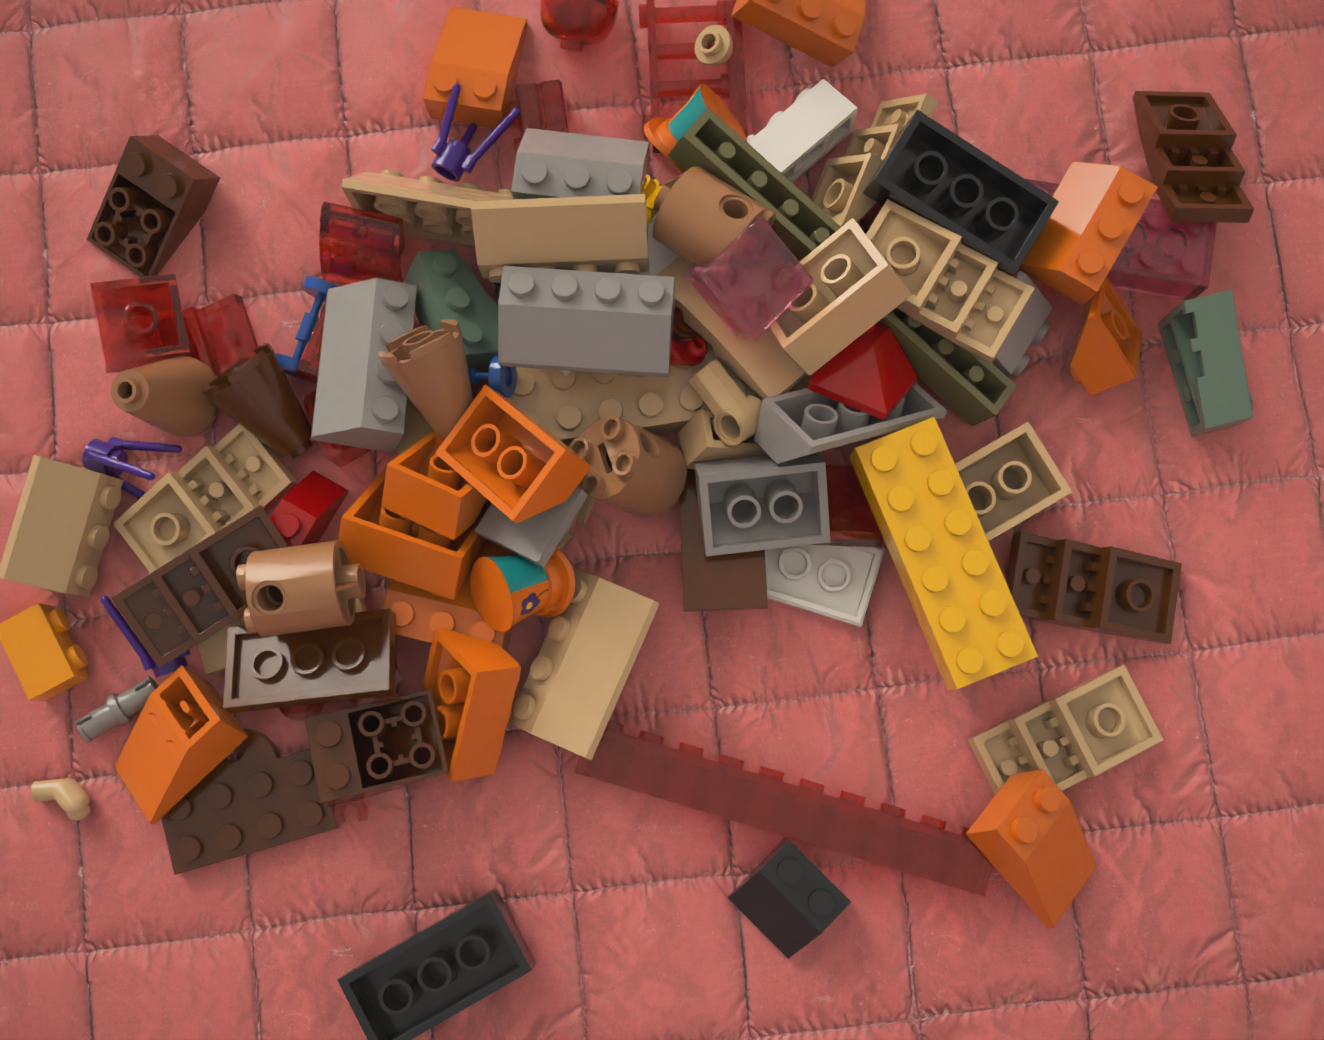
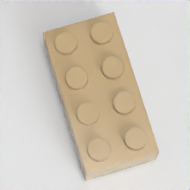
[955,421,1072,542]

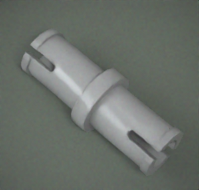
[75,676,158,743]

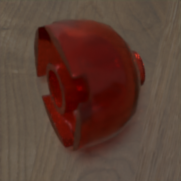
[540,0,619,53]

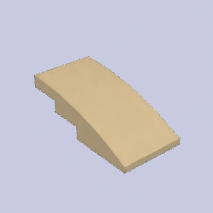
[811,93,939,227]
[866,199,1035,364]
[656,256,807,399]
[113,424,298,573]
[967,665,1164,795]

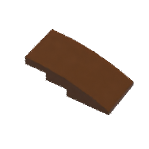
[1133,91,1254,223]
[679,469,768,612]
[111,505,289,668]
[1006,532,1182,644]

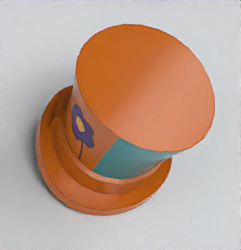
[643,83,747,175]
[470,548,576,632]

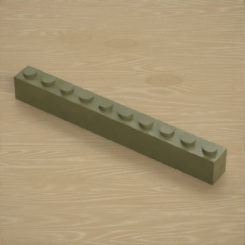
[668,107,1017,426]

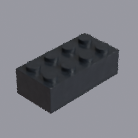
[863,109,1059,276]
[337,888,536,1040]

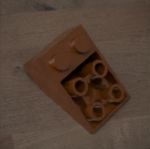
[86,135,221,282]
[304,689,449,807]

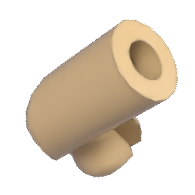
[31,778,91,821]

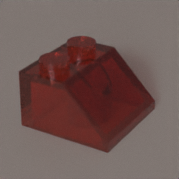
[90,274,190,374]

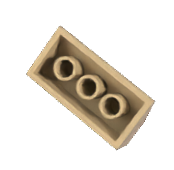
[470,194,649,283]
[508,570,660,760]

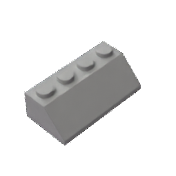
[498,266,675,377]
[311,278,417,453]
[754,384,947,464]

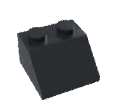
[728,837,851,959]

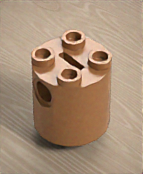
[653,166,776,288]
[569,415,687,517]
[236,540,366,637]

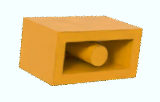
[0,603,90,701]

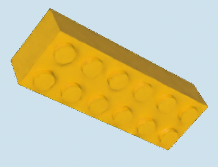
[849,417,1038,691]

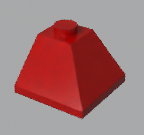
[808,322,918,421]

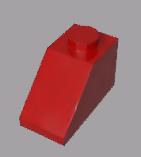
[270,470,349,547]

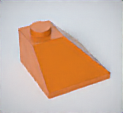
[1069,276,1142,396]

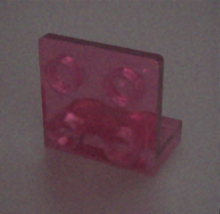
[682,217,813,341]

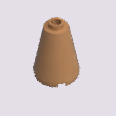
[378,319,473,439]
[111,356,217,437]

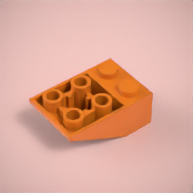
[114,665,248,825]

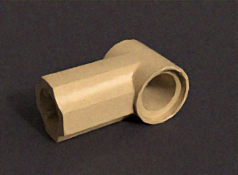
[689,359,762,446]

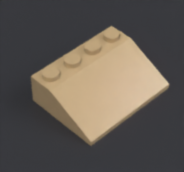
[341,170,513,248]

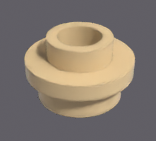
[695,25,733,66]

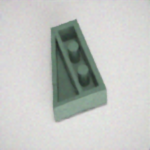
[404,250,498,372]
[1158,289,1253,437]

